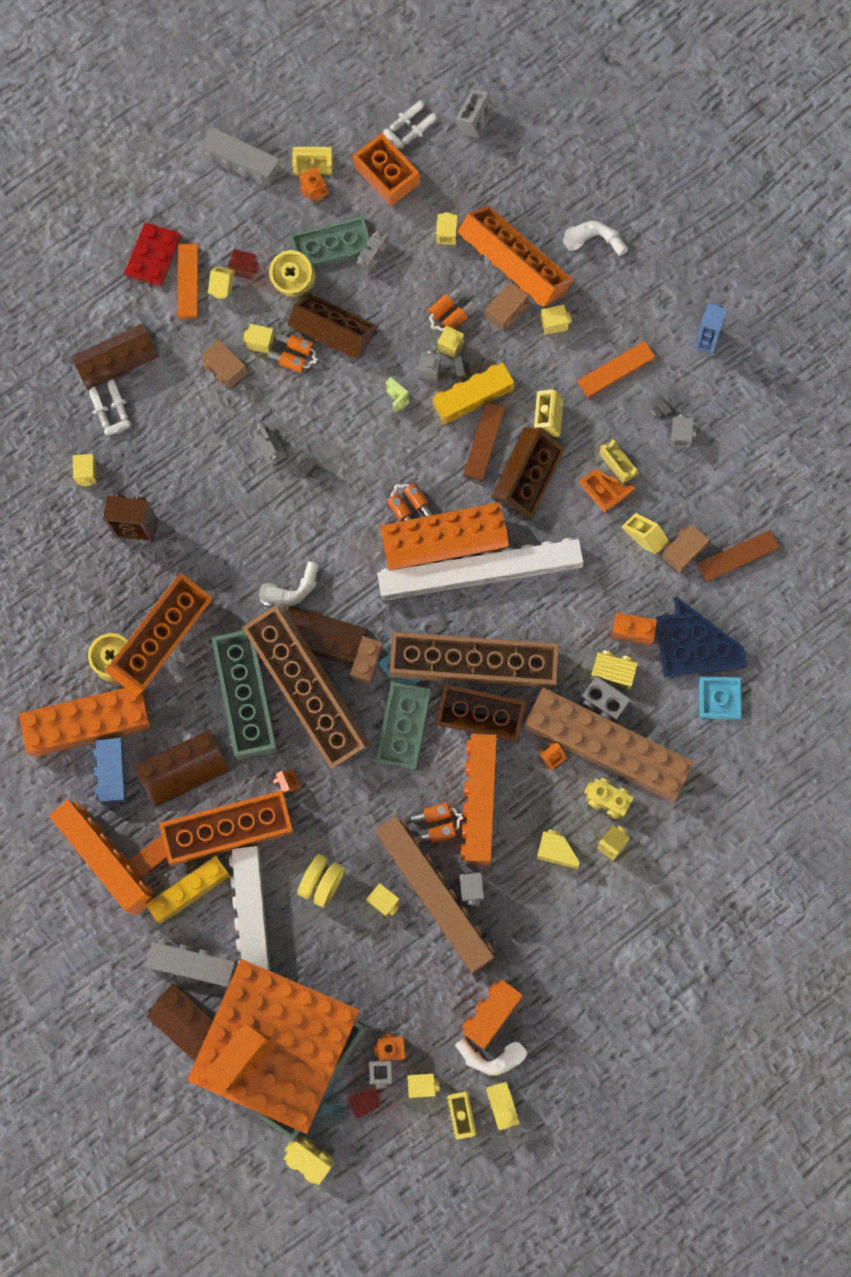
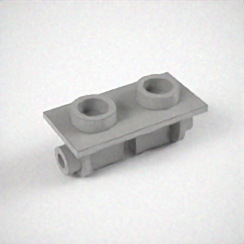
[356,231,389,274]
[252,422,287,466]

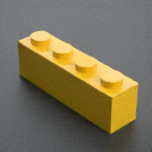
[432,363,514,425]
[146,856,231,924]

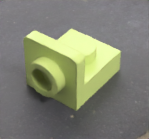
[385,377,409,412]

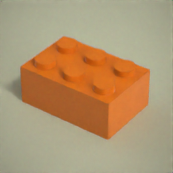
[352,133,420,206]
[462,979,523,1050]
[203,1023,271,1094]

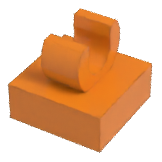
[539,742,567,771]
[273,770,301,793]

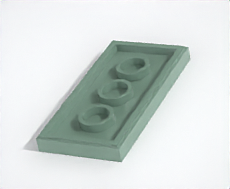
[289,215,371,268]
[376,681,432,770]

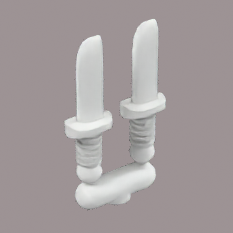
[383,100,437,150]
[89,379,131,436]

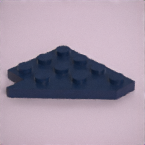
[655,597,747,678]

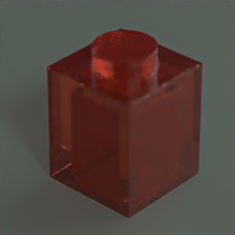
[228,249,260,280]
[347,1087,383,1119]

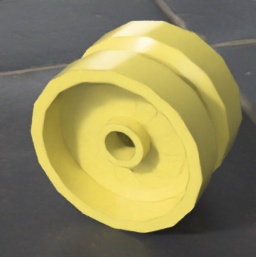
[269,250,316,298]
[88,633,127,683]
[297,854,346,909]

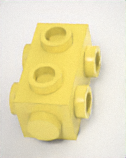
[584,778,634,820]
[284,1136,335,1185]

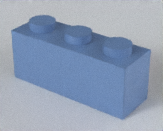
[694,303,727,354]
[93,738,128,805]

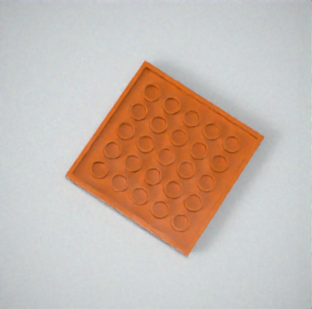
[187,959,360,1134]

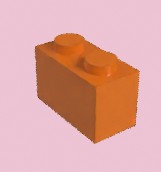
[611,613,657,645]

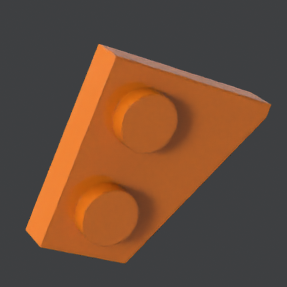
[579,469,635,513]

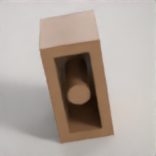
[485,281,529,331]
[201,340,247,388]
[662,524,710,574]
[350,636,383,686]

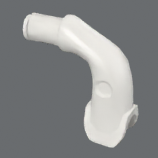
[563,221,628,256]
[259,562,319,607]
[455,1038,527,1076]

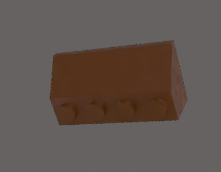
[287,293,378,359]
[71,323,159,390]
[491,428,565,519]
[287,606,368,667]
[436,684,527,743]
[134,730,230,807]
[147,983,214,1062]

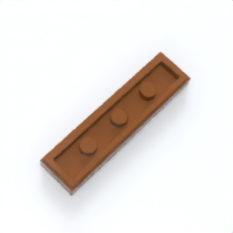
[463,402,505,482]
[697,530,780,583]

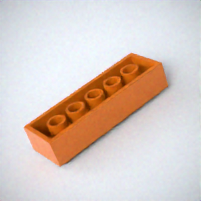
[458,205,574,307]
[380,502,509,570]
[104,573,213,696]
[19,688,152,758]
[461,734,496,867]
[159,790,294,867]
[49,799,154,916]

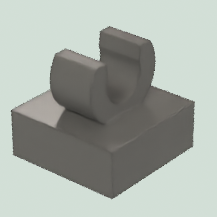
[447,357,471,382]
[650,395,675,419]
[297,456,321,479]

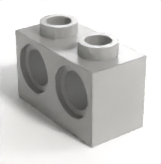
[456,90,495,138]
[581,676,631,723]
[460,873,484,908]

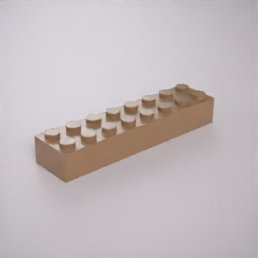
[242,604,371,769]
[390,632,559,689]
[524,688,694,803]
[375,816,495,975]

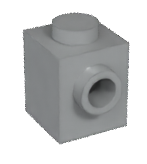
[417,351,441,382]
[670,415,697,448]
[369,1061,393,1089]

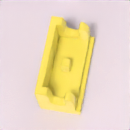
[292,147,333,176]
[599,439,640,485]

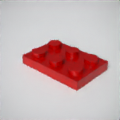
[124,222,182,287]

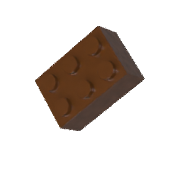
[103,494,158,542]

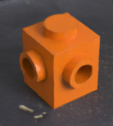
[299,167,328,202]
[374,1033,406,1061]

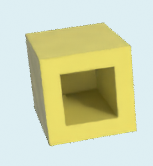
[436,212,458,245]
[208,266,235,299]
[541,305,571,335]
[243,324,275,354]
[437,326,464,359]
[73,454,97,486]
[366,883,400,917]
[408,1074,439,1098]

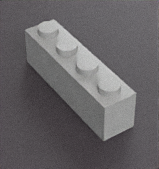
[201,127,281,186]
[146,940,237,988]

